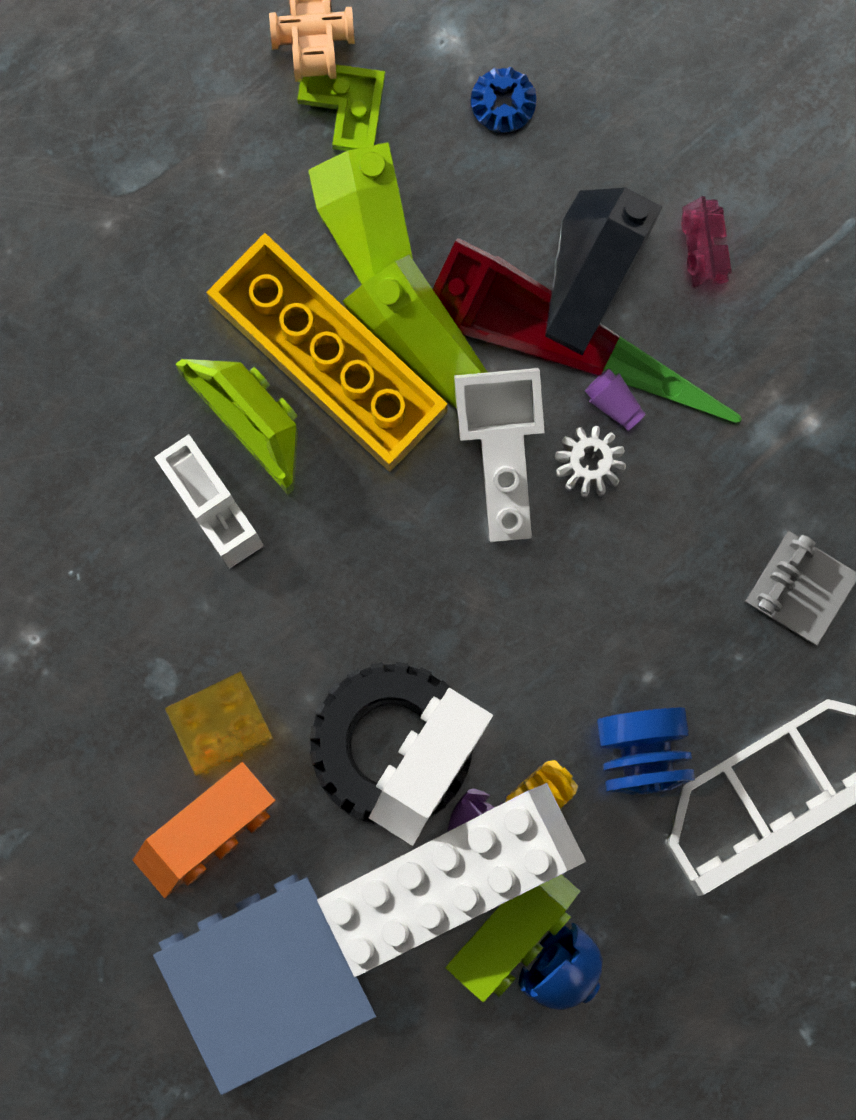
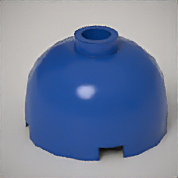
[518,923,603,1010]

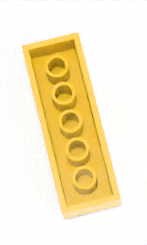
[206,233,448,472]

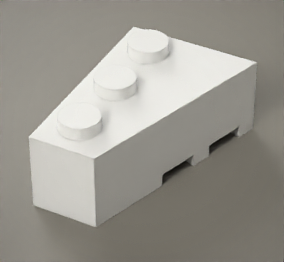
[369,688,493,846]

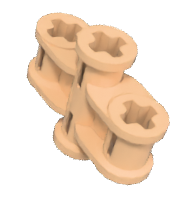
[269,0,355,82]

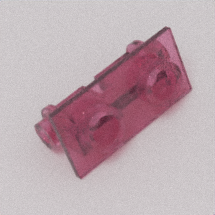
[681,196,732,288]

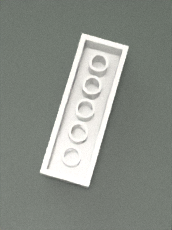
[317,783,586,977]

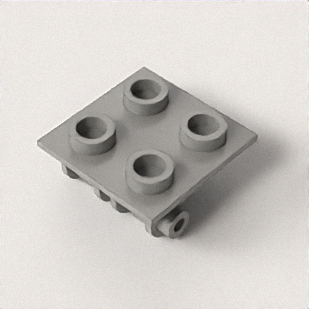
[745,531,856,646]

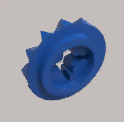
[471,67,536,133]

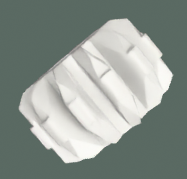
[555,426,626,498]

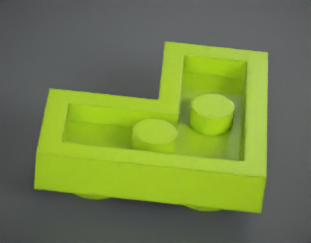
[297,64,385,151]

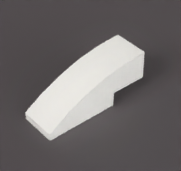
[154,434,264,569]

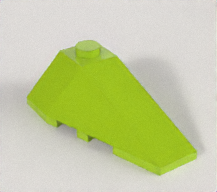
[308,142,413,285]
[343,255,488,409]

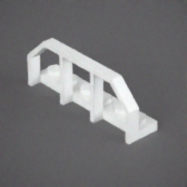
[667,699,856,896]

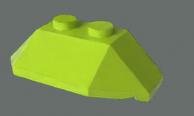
[175,359,298,495]

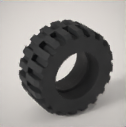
[310,662,472,826]

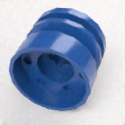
[597,707,695,795]

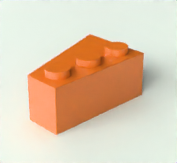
[133,762,276,899]

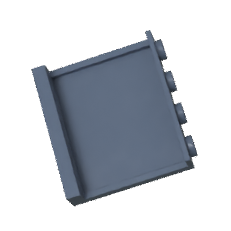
[153,874,377,1095]

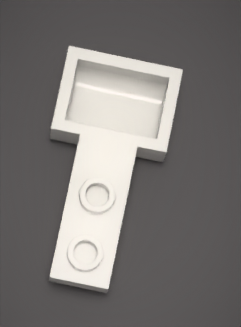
[454,368,545,542]

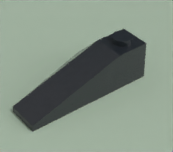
[545,187,662,355]

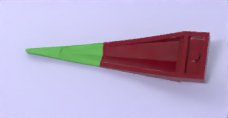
[433,238,742,423]

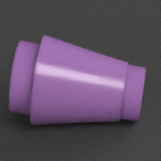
[585,368,646,431]

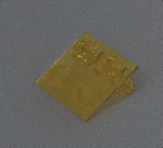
[165,671,273,776]

